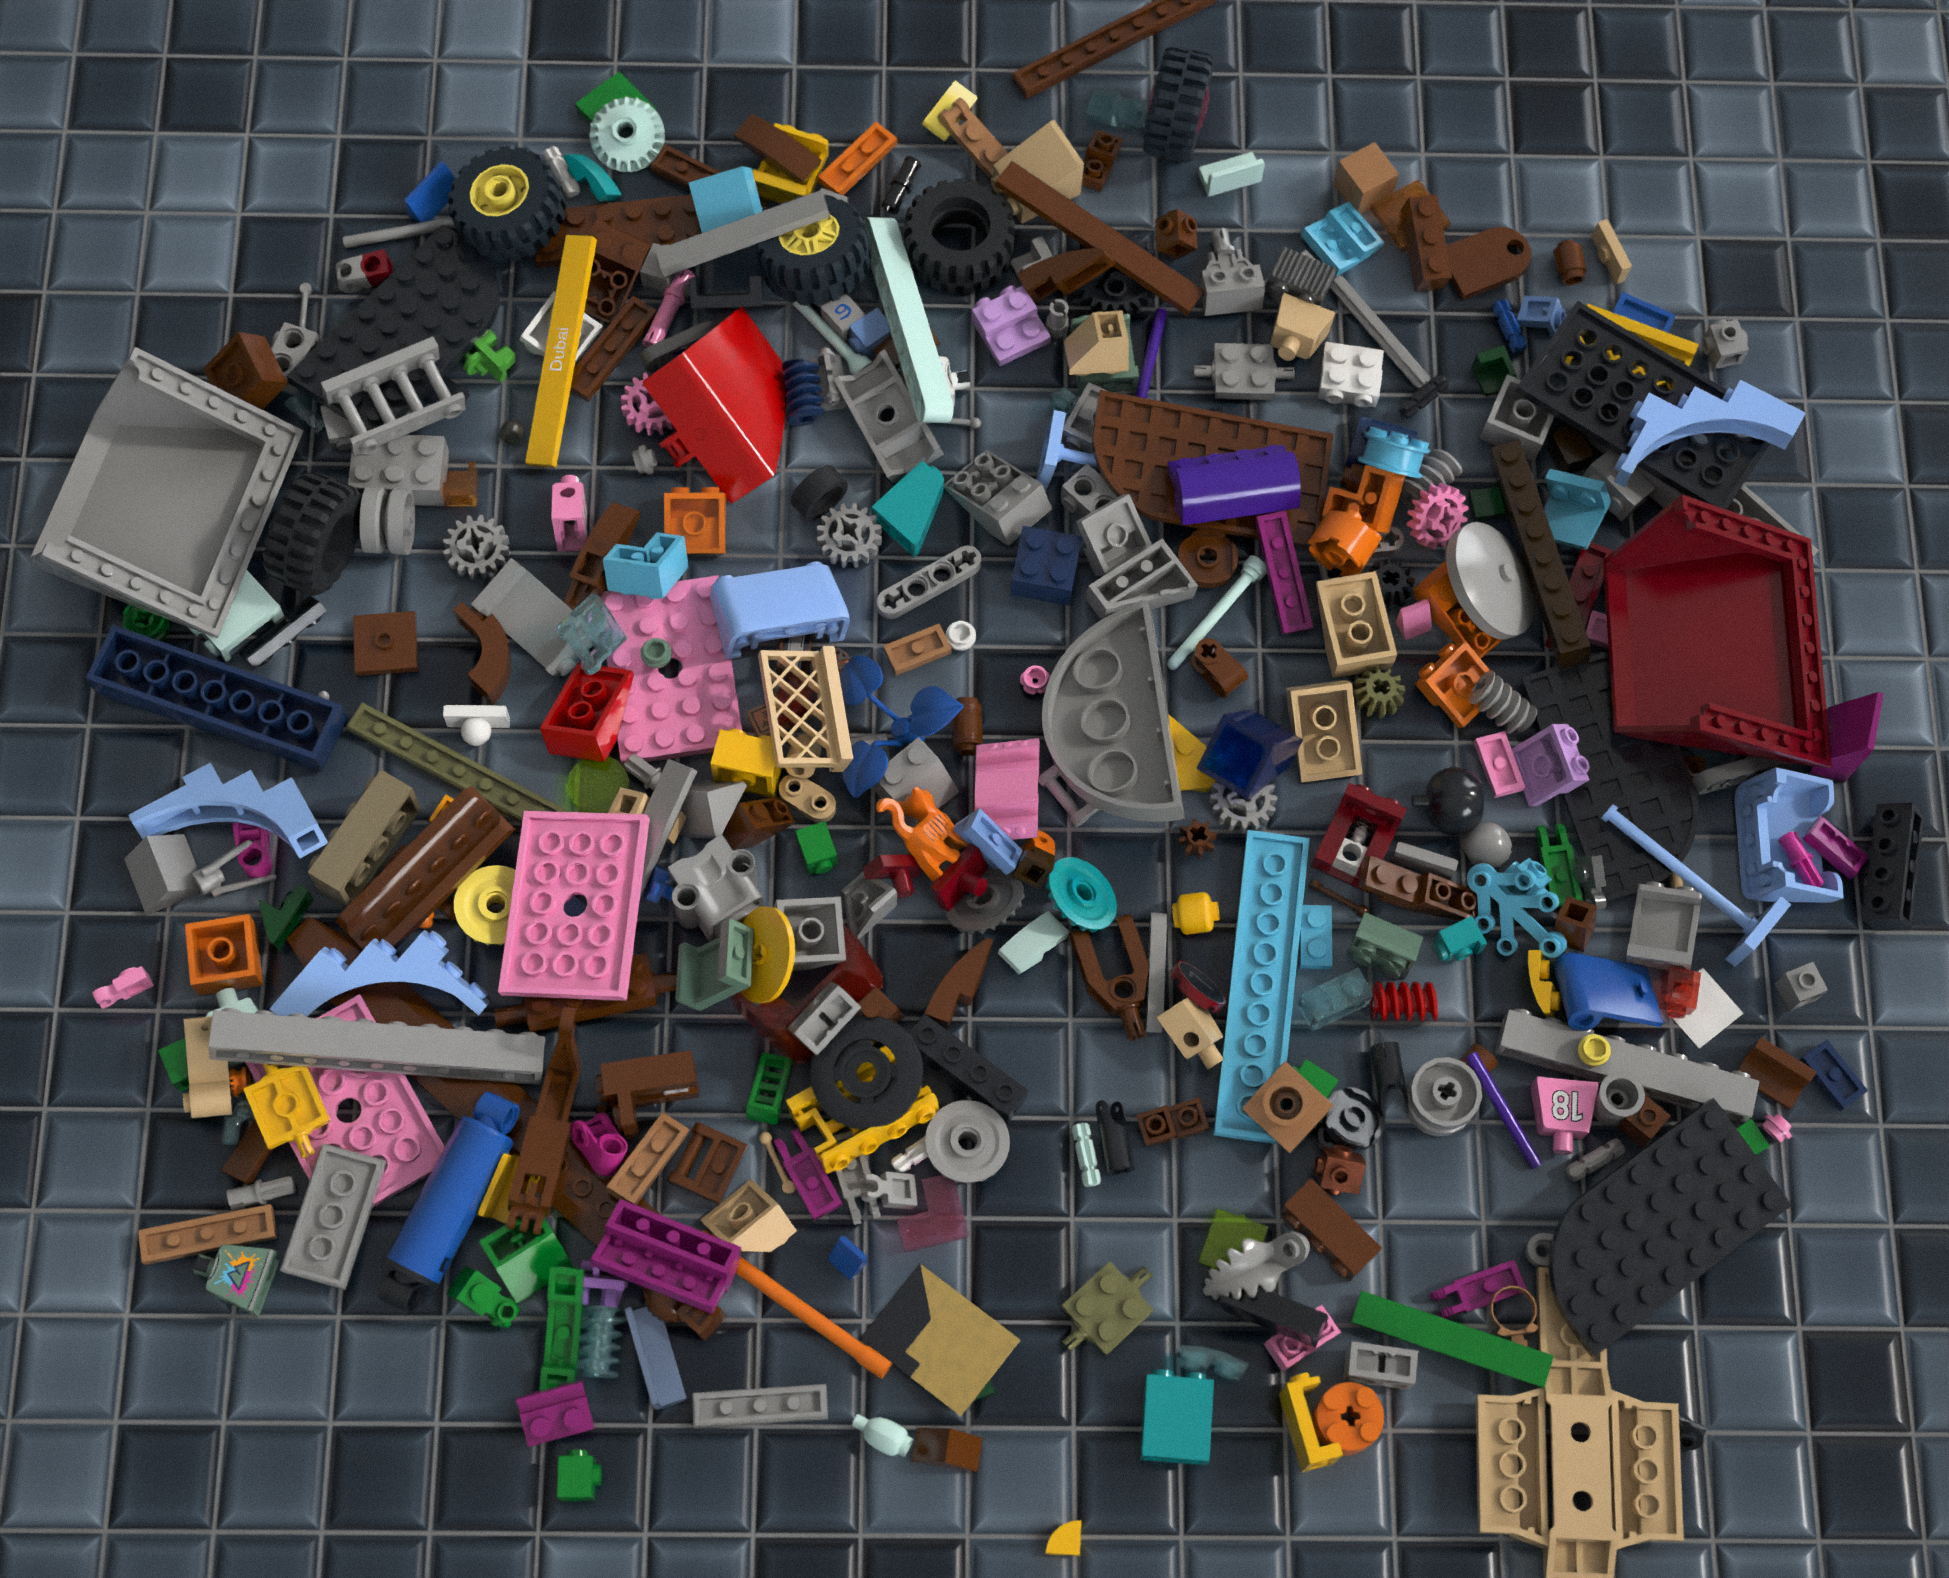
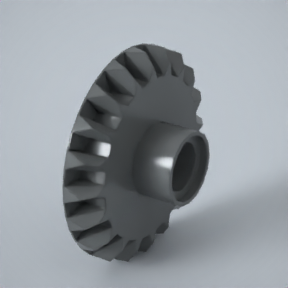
[946,869,1025,935]

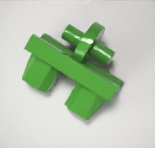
[463,330,516,383]

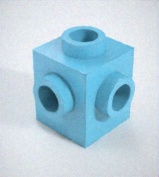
[1500,858,1552,895]

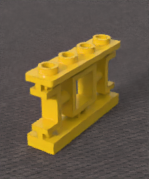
[786,1046,939,1174]

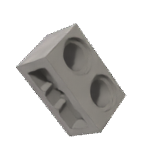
[271,322,321,396]
[1060,463,1118,518]
[787,981,861,1055]
[1343,1341,1418,1390]

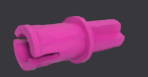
[1778,831,1823,887]

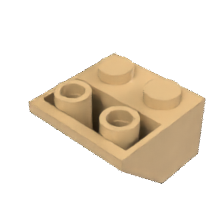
[1064,311,1129,376]

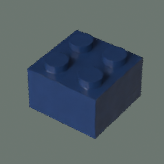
[1010,526,1082,606]

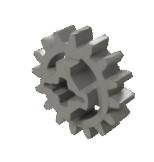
[817,503,882,568]
[443,515,510,580]
[1209,766,1278,834]

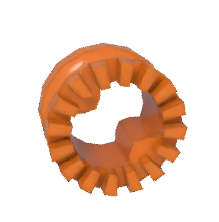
[229,1066,252,1097]

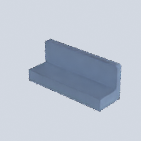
[625,1306,687,1410]

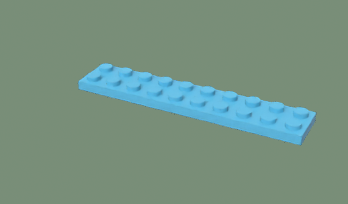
[1213,830,1310,1144]

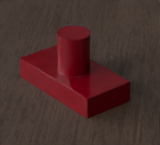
[930,844,988,912]
[862,854,924,898]

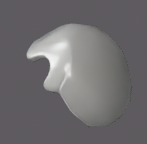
[1461,822,1512,868]

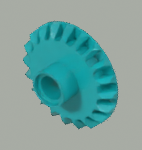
[1045,857,1117,933]

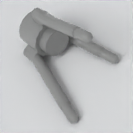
[191,840,276,898]

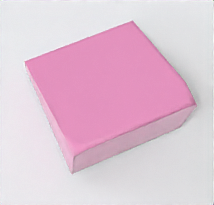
[1396,599,1432,640]

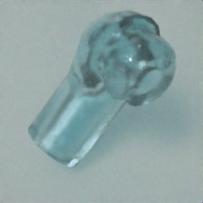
[222,1100,255,1145]

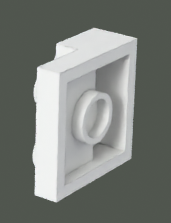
[1318,342,1384,408]

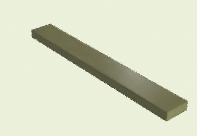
[345,702,570,823]

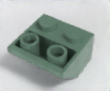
[1347,912,1424,979]

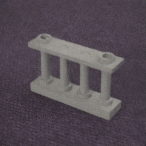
[321,337,466,456]

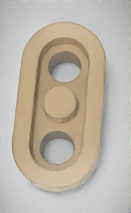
[779,774,836,823]

